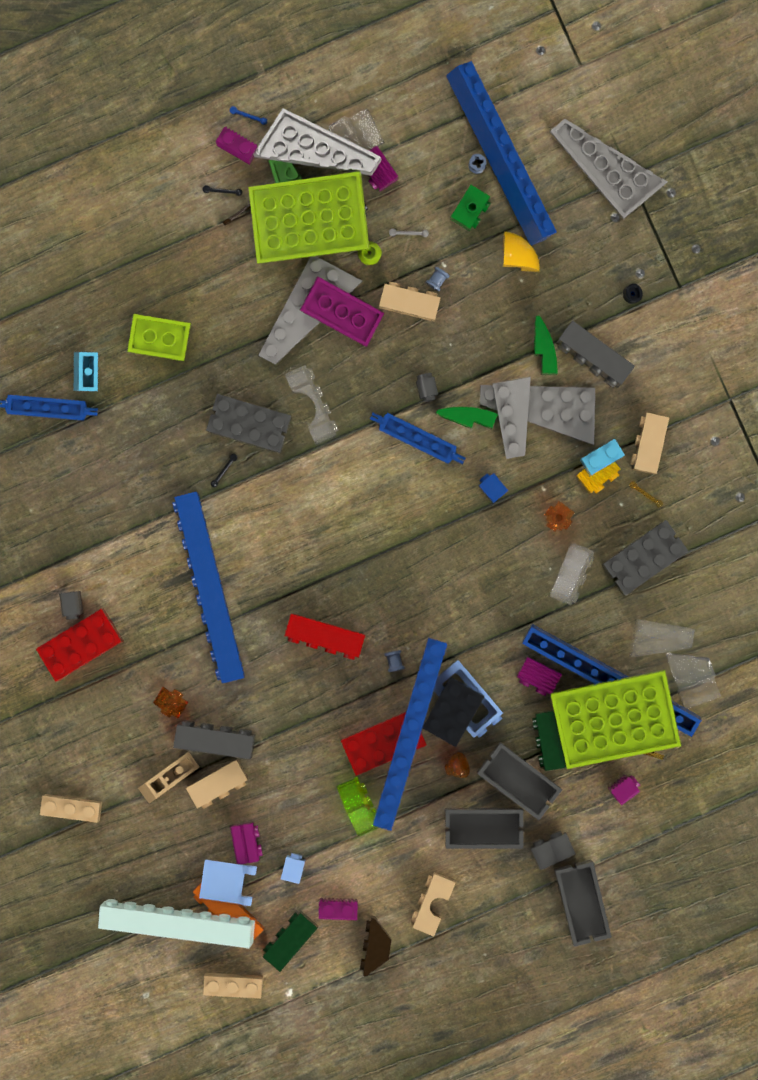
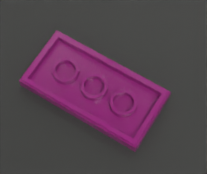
[299,277,384,347]

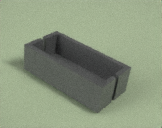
[557,320,635,388]
[206,394,292,454]
[601,520,688,596]
[173,720,256,759]
[477,742,562,820]
[445,808,523,849]
[554,860,612,947]

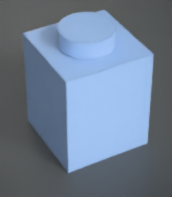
[281,853,305,884]

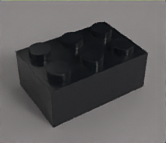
[422,676,485,747]

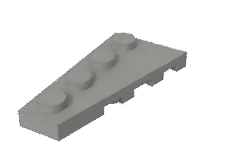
[492,376,531,459]

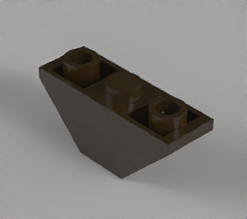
[360,916,391,976]

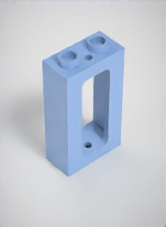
[434,660,503,738]

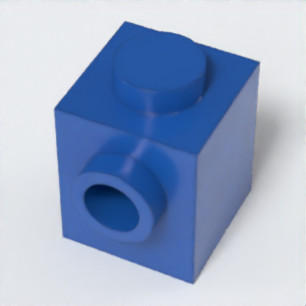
[478,473,508,503]

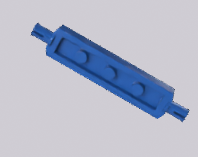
[0,395,98,421]
[370,412,466,465]

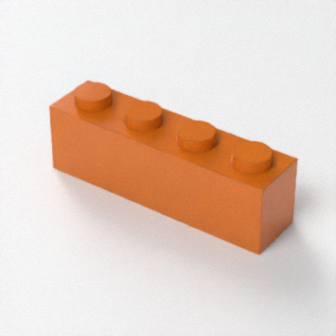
[193,882,265,939]

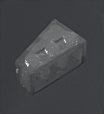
[548,543,595,605]
[629,619,695,657]

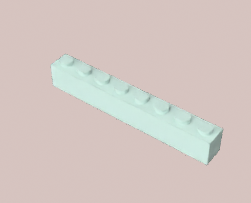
[98,899,255,948]

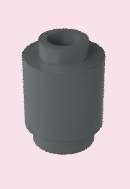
[416,373,439,402]

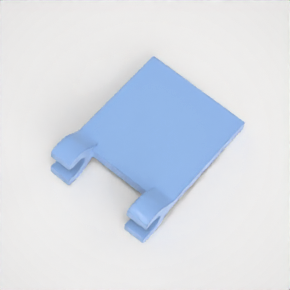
[199,859,257,906]

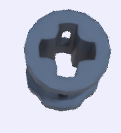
[469,154,486,174]
[425,266,450,292]
[384,650,405,672]

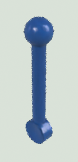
[230,106,268,125]

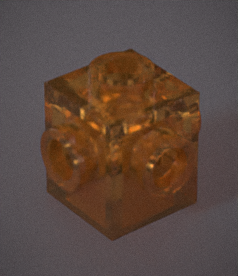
[544,501,575,532]
[153,687,188,719]

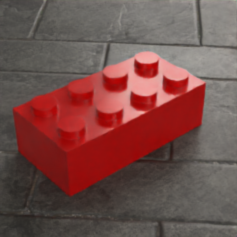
[36,608,124,682]
[284,614,365,660]
[341,711,427,776]

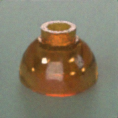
[445,752,470,778]

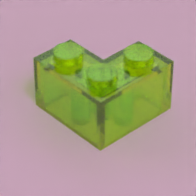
[336,777,378,836]

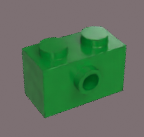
[450,185,491,232]

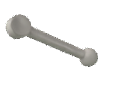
[389,229,429,237]

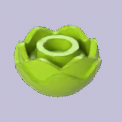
[357,241,382,265]

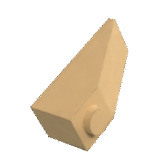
[138,752,199,804]

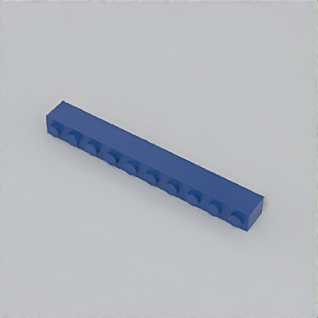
[446,61,557,246]
[172,491,245,684]
[522,624,701,737]
[373,638,447,831]

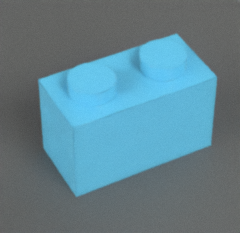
[74,352,98,391]
[580,439,625,476]

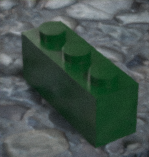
[532,710,567,771]
[263,911,318,972]

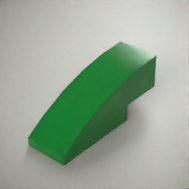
[534,316,558,375]
[436,407,498,429]

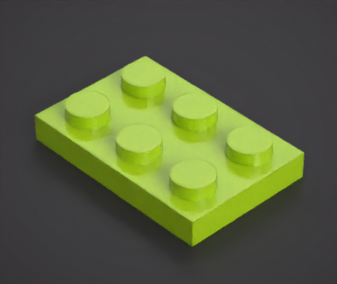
[127,314,191,362]

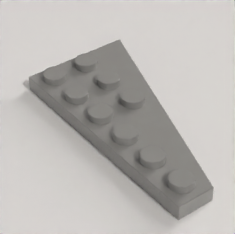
[253,108,382,176]
[550,119,668,219]
[258,256,363,365]
[480,385,595,445]

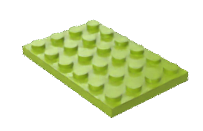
[248,171,370,264]
[551,670,681,769]

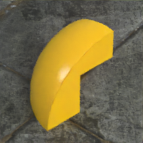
[503,231,540,272]

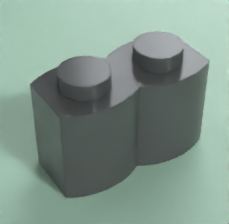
[59,591,84,620]
[530,831,575,870]

